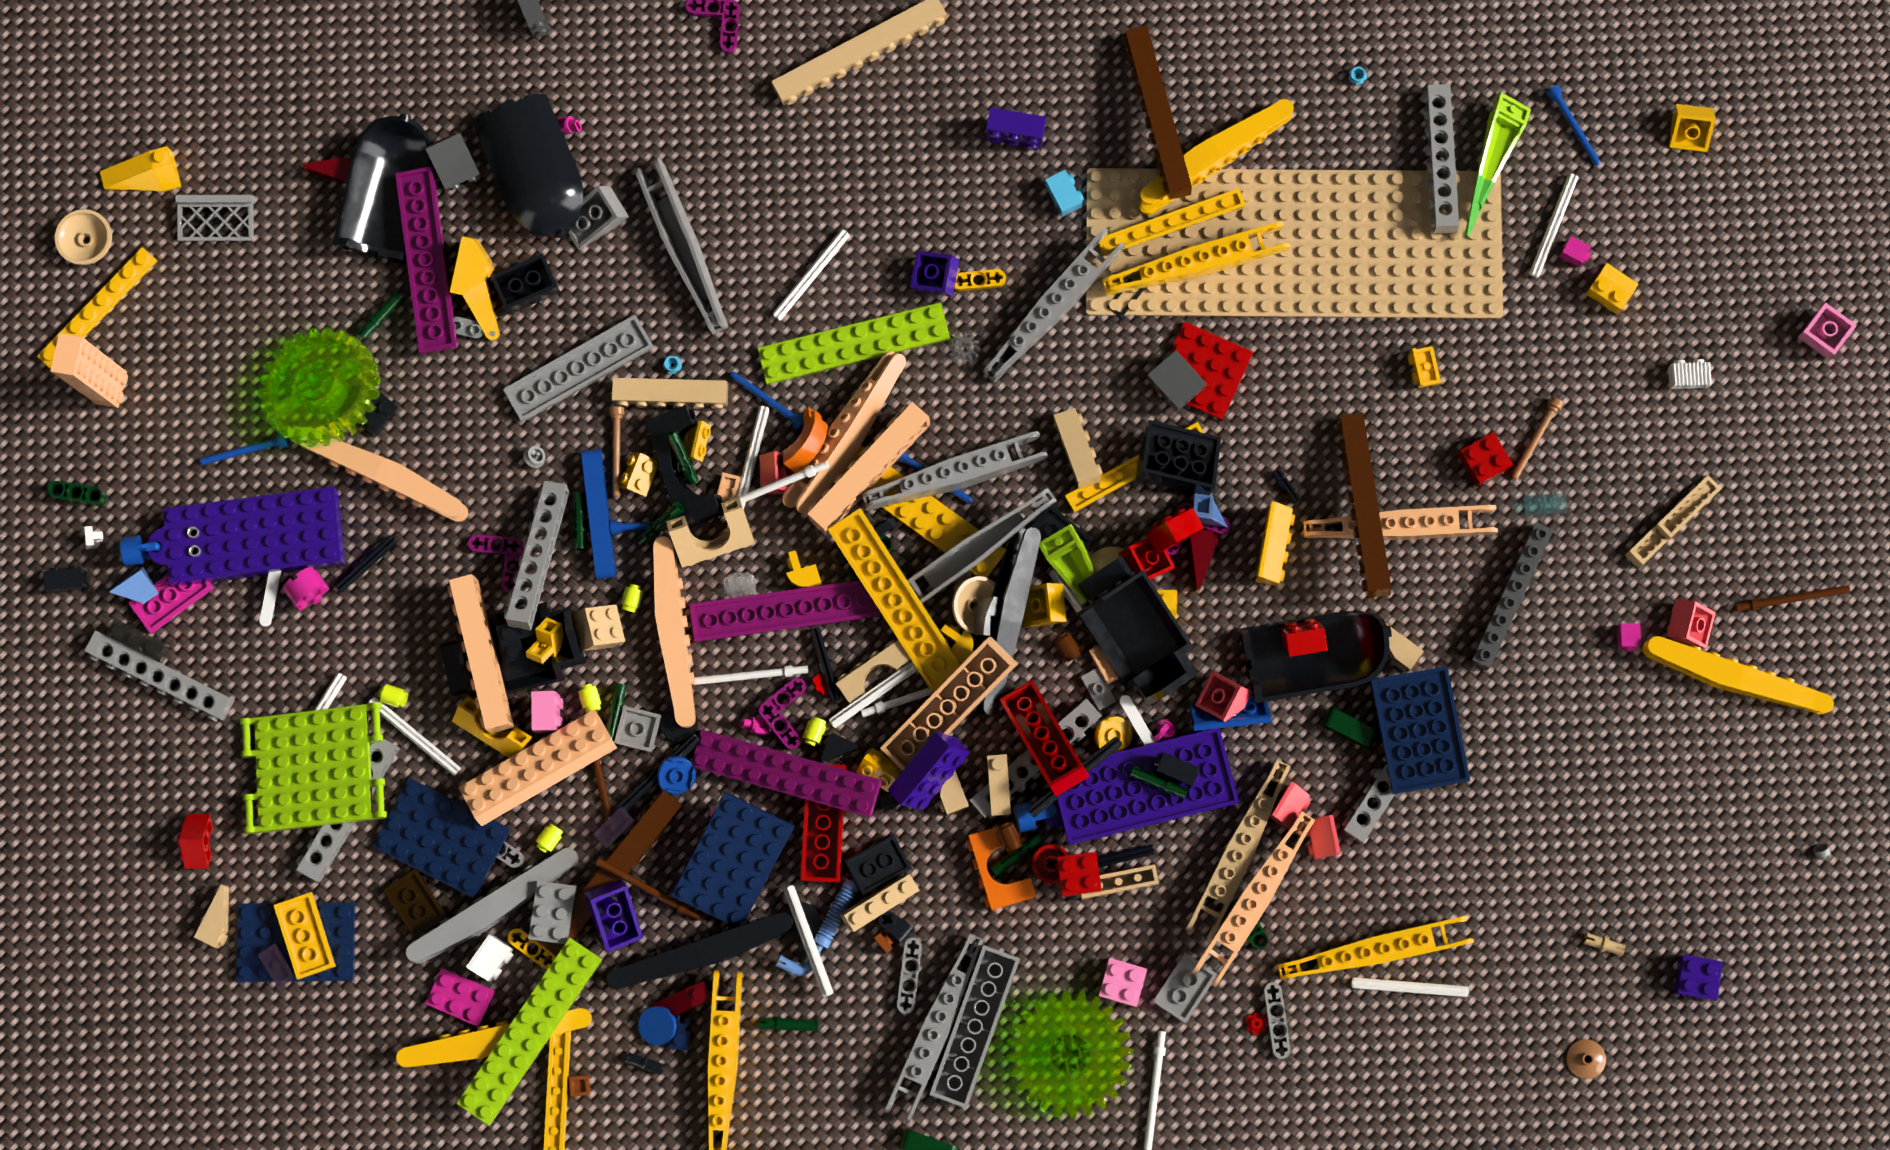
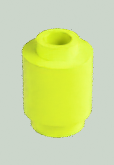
[621,584,644,613]
[378,684,408,708]
[578,684,601,714]
[802,717,826,747]
[536,823,563,853]

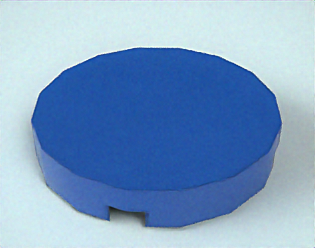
[657,756,696,795]
[638,1006,677,1046]

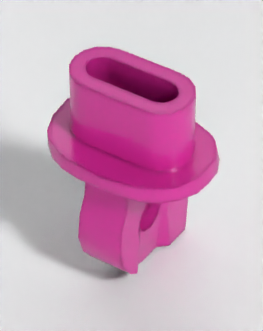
[557,116,582,134]
[739,717,770,735]
[1153,719,1176,742]

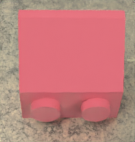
[759,451,795,494]
[1666,599,1716,649]
[1195,671,1253,722]
[1269,782,1311,830]
[1304,815,1341,860]

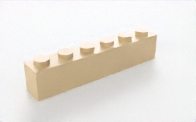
[612,378,728,410]

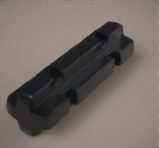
[1272,469,1301,504]

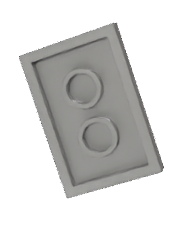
[528,881,577,944]
[1153,953,1217,1024]

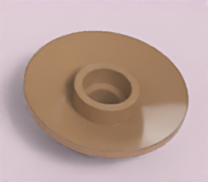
[1566,1039,1606,1079]

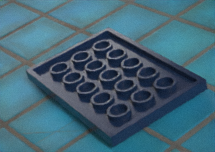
[1370,666,1470,795]
[373,778,511,899]
[671,791,795,927]
[236,902,356,982]

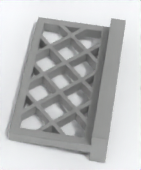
[175,195,255,241]

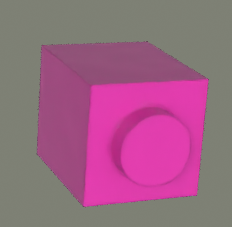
[1559,236,1591,267]
[1617,623,1641,652]

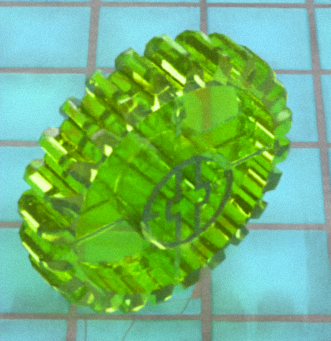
[258,327,381,447]
[1006,990,1133,1119]

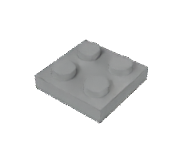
[614,706,662,753]

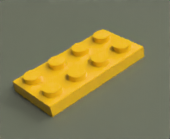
[274,892,336,980]

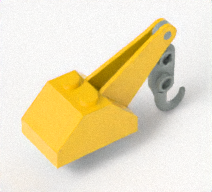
[450,236,500,340]

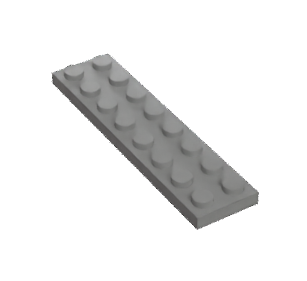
[503,315,654,423]

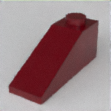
[302,157,352,184]
[1189,529,1218,591]
[652,981,712,1016]

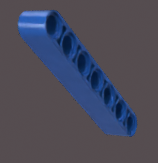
[581,449,616,580]

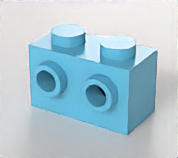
[1045,170,1084,217]

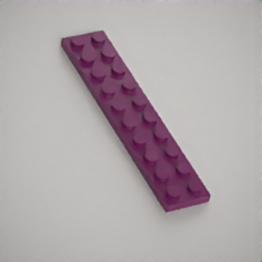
[395,166,458,355]
[690,580,883,643]
[692,729,882,818]

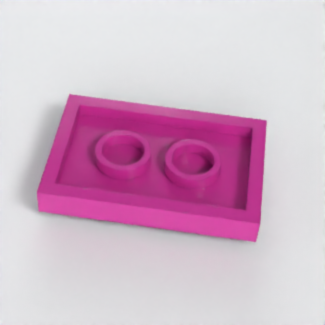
[425,968,496,1027]

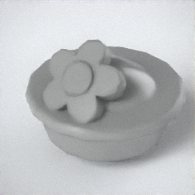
[523,446,545,468]

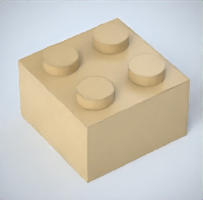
[572,605,625,651]

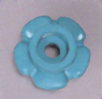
[1349,67,1367,85]
[663,356,682,374]

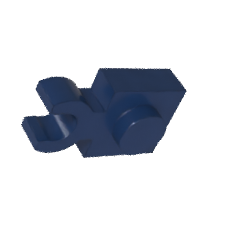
[669,1015,692,1051]

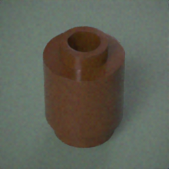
[1055,633,1081,662]
[996,822,1021,853]

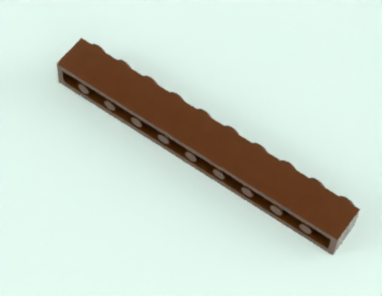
[1122,26,1192,200]
[1337,413,1392,598]
[540,791,684,957]

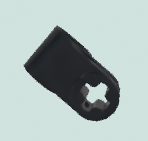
[878,911,915,944]

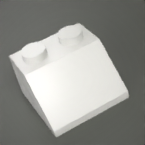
[466,935,514,981]

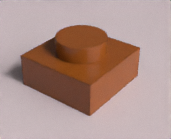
[875,933,893,953]
[569,1075,591,1097]

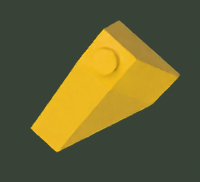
[100,146,182,192]

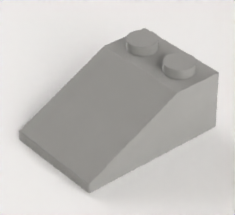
[568,186,629,250]

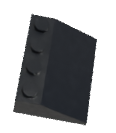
[1135,420,1221,495]

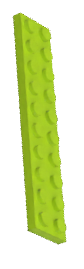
[758,302,950,385]
[456,938,603,1126]

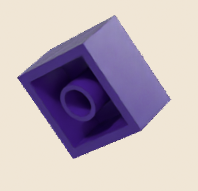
[910,251,959,297]
[1673,954,1723,1001]

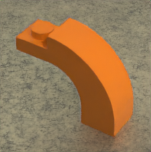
[782,407,828,473]

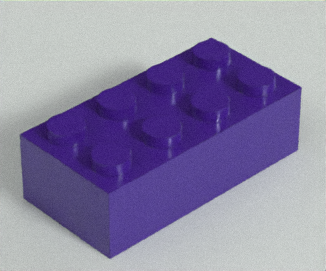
[887,732,970,810]

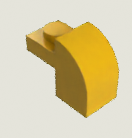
[786,550,822,588]
[526,617,564,664]
[941,624,973,665]

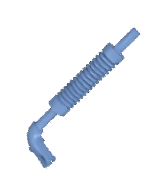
[775,878,858,976]

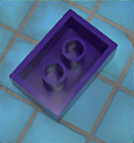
[986,107,1046,151]
[584,879,643,952]

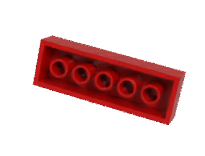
[999,679,1090,796]
[801,764,847,883]

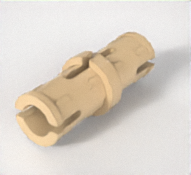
[1583,932,1625,956]

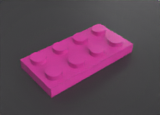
[129,574,214,634]

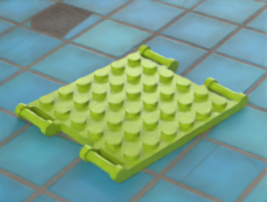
[240,702,387,834]

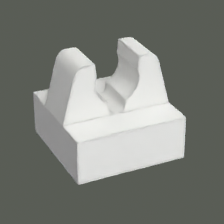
[84,526,103,549]

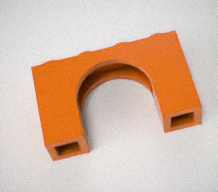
[966,822,1036,911]

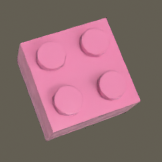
[1798,303,1857,360]
[531,691,564,734]
[1098,958,1147,1007]

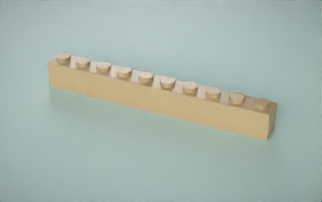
[771,0,947,106]

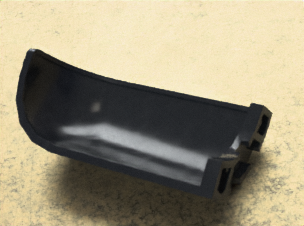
[473,94,583,238]
[332,114,433,264]
[1239,611,1392,703]

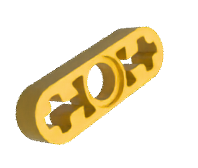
[954,269,1006,292]
[508,929,556,969]

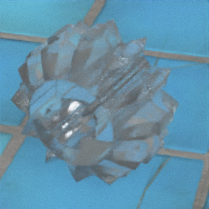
[948,332,981,365]
[723,572,756,598]

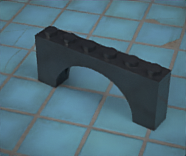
[646,405,724,528]

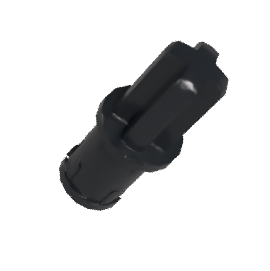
[625,1052,665,1075]

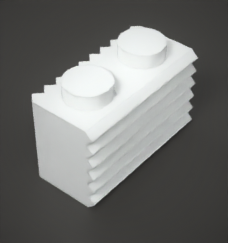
[1668,359,1712,389]

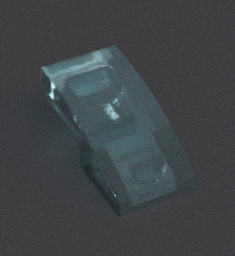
[1524,494,1567,516]

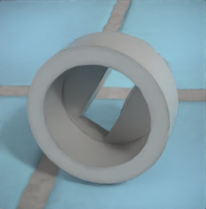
[1813,843,1831,860]

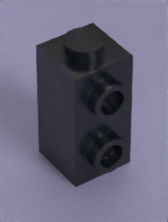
[43,565,90,594]
[1153,753,1200,788]

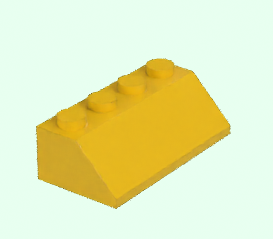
[1255,501,1295,586]

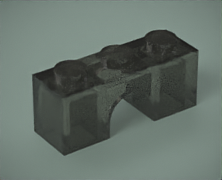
[106,618,171,663]

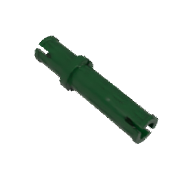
[357,291,405,340]
[666,429,699,485]
[572,492,587,551]
[636,502,684,546]
[606,683,627,741]
[1129,765,1188,800]
[990,833,1044,877]
[759,1016,818,1032]

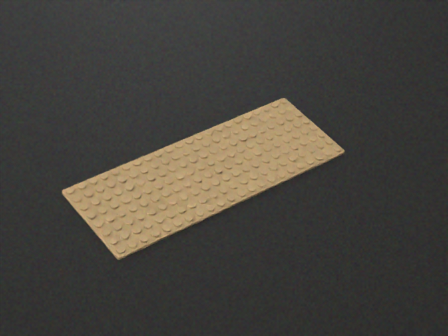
[1086,168,1503,319]

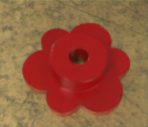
[812,673,828,695]
[1246,1012,1267,1036]

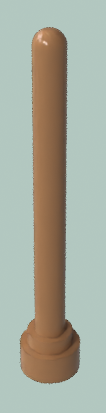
[1511,397,1564,480]
[609,406,624,498]

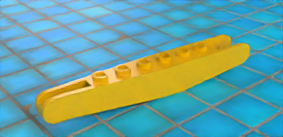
[1139,99,1294,215]
[1102,222,1291,295]
[1642,636,1834,715]
[1277,915,1474,980]
[708,970,742,1150]
[396,1008,592,1067]

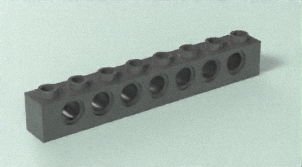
[1469,522,1554,671]

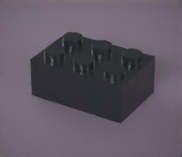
[491,253,560,315]

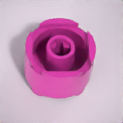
[282,567,330,611]

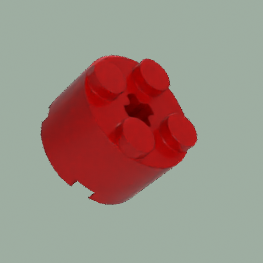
[1032,845,1069,885]

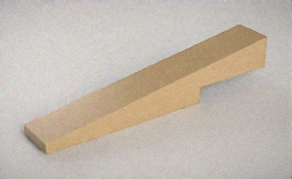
[1625,475,1722,569]

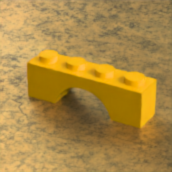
[452,696,532,758]

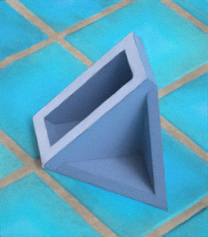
[1193,493,1228,528]
[109,566,159,604]

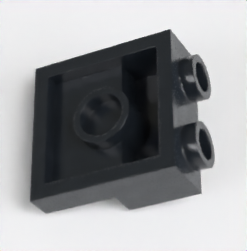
[344,382,400,437]

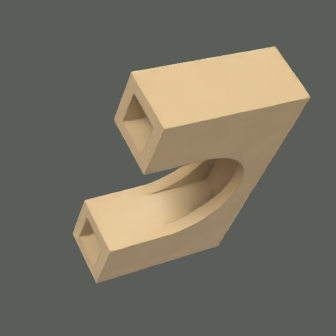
[666,497,755,568]

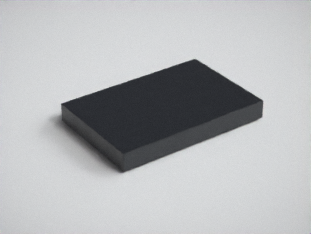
[1030,505,1093,549]
[843,835,912,896]

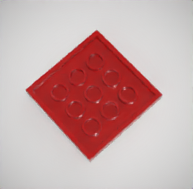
[1153,321,1253,421]

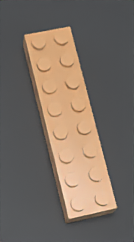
[50,333,128,408]
[808,402,930,536]
[448,574,515,733]
[880,636,1018,771]
[459,709,617,826]

